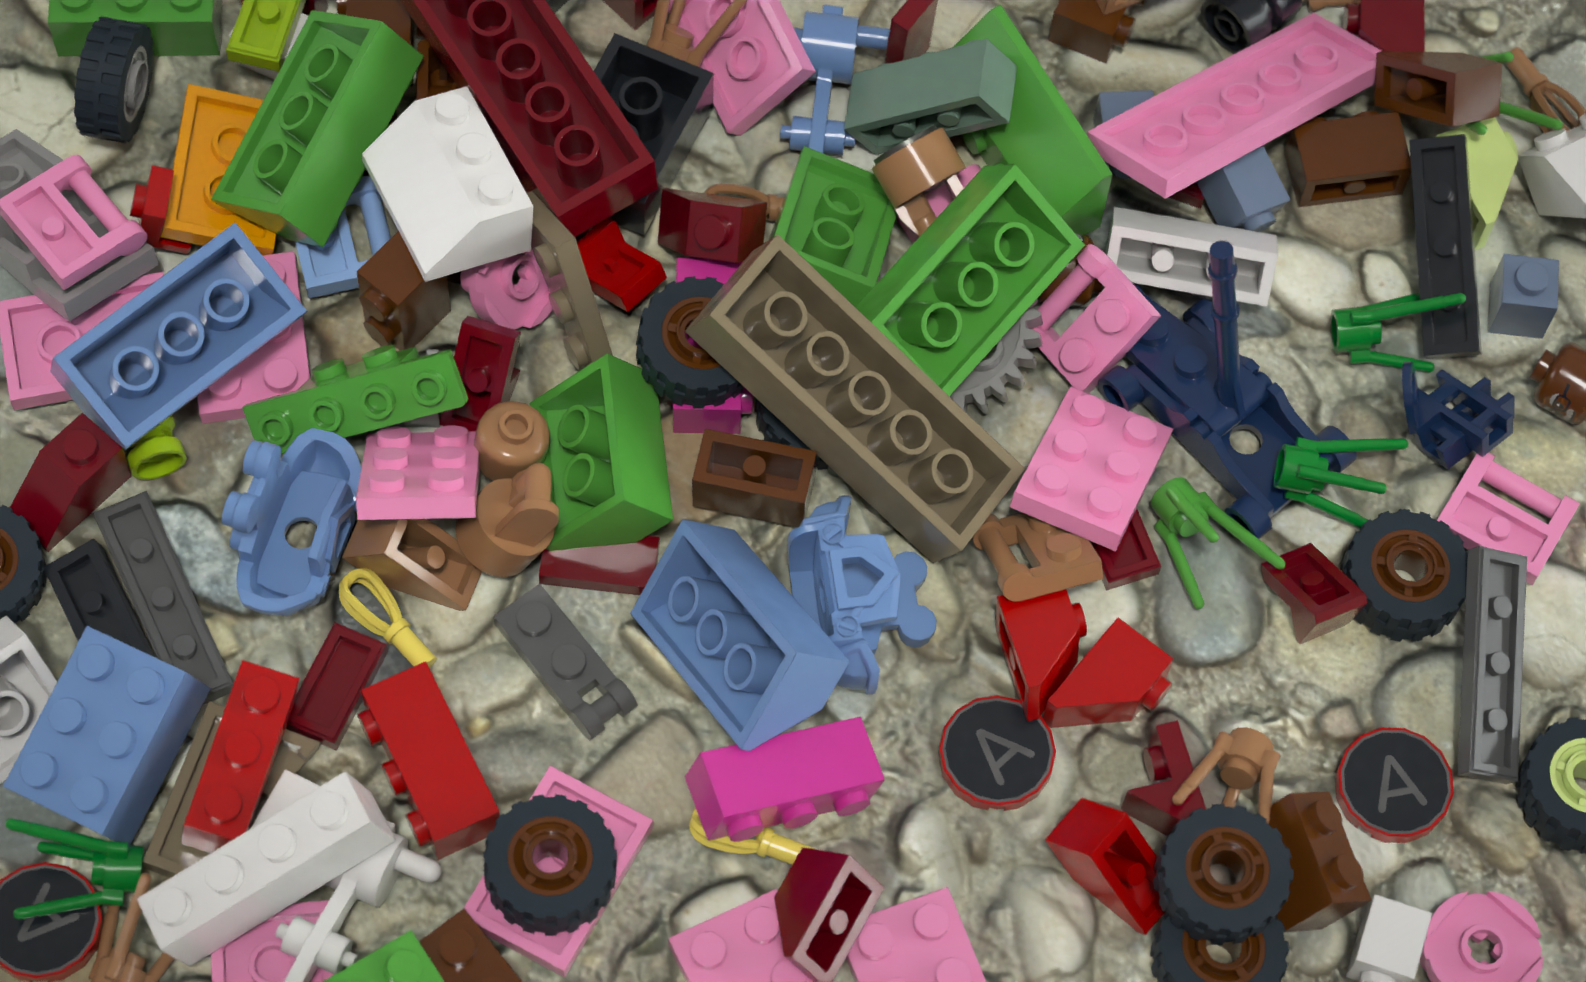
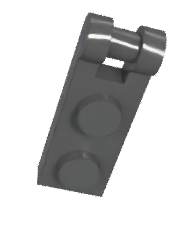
[494,584,638,740]

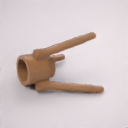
[646,0,748,67]
[1172,727,1280,867]
[88,873,175,982]

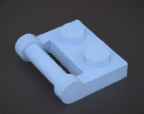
[295,176,391,299]

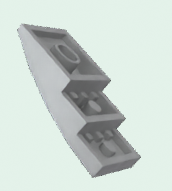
[0,129,159,321]

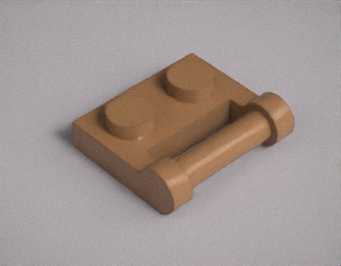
[971,513,1103,602]

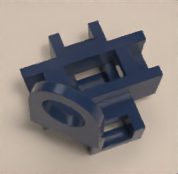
[1402,361,1515,469]

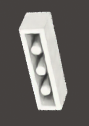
[137,771,396,967]

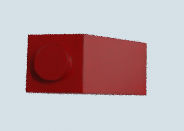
[996,589,1087,721]
[1043,617,1173,728]
[1045,798,1166,935]

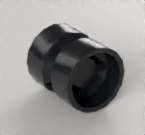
[1201,0,1302,54]

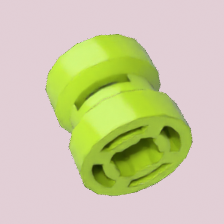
[127,415,187,480]

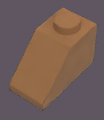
[342,519,482,611]

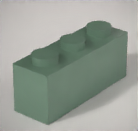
[844,39,1017,155]

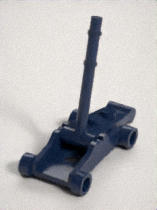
[1083,240,1357,539]

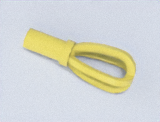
[339,568,437,668]
[689,807,815,865]

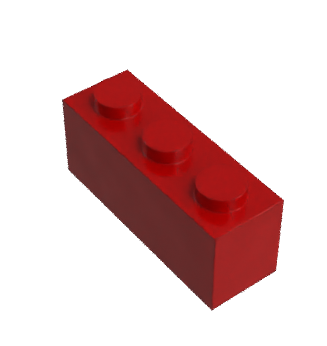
[182,660,299,853]
[357,661,500,860]

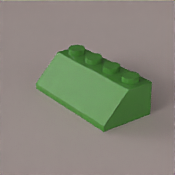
[952,5,1113,235]
[211,10,424,247]
[855,164,1085,396]

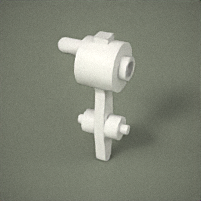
[275,820,441,982]

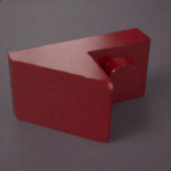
[439,316,521,432]
[1261,543,1367,644]
[1121,720,1206,836]

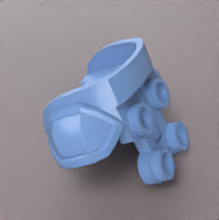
[222,428,361,616]
[787,495,937,694]

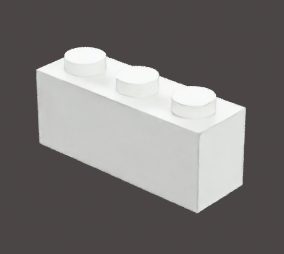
[1105,207,1278,306]

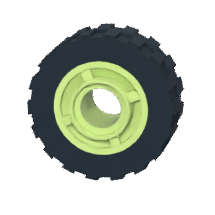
[1516,717,1586,853]

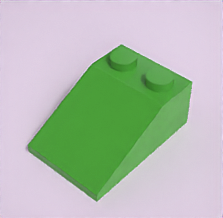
[769,146,897,307]

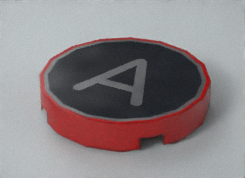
[939,695,1056,811]
[1335,728,1454,843]
[0,862,104,982]

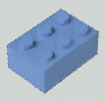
[3,626,211,845]

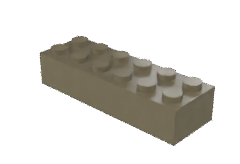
[685,234,1025,563]

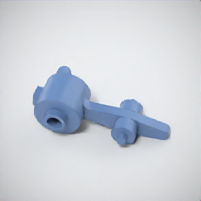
[780,5,890,155]

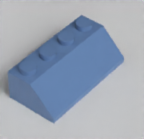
[50,223,307,450]
[630,519,850,751]

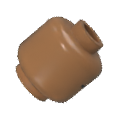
[474,401,550,481]

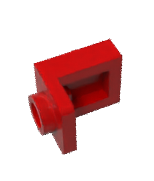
[130,165,192,254]
[577,218,667,312]

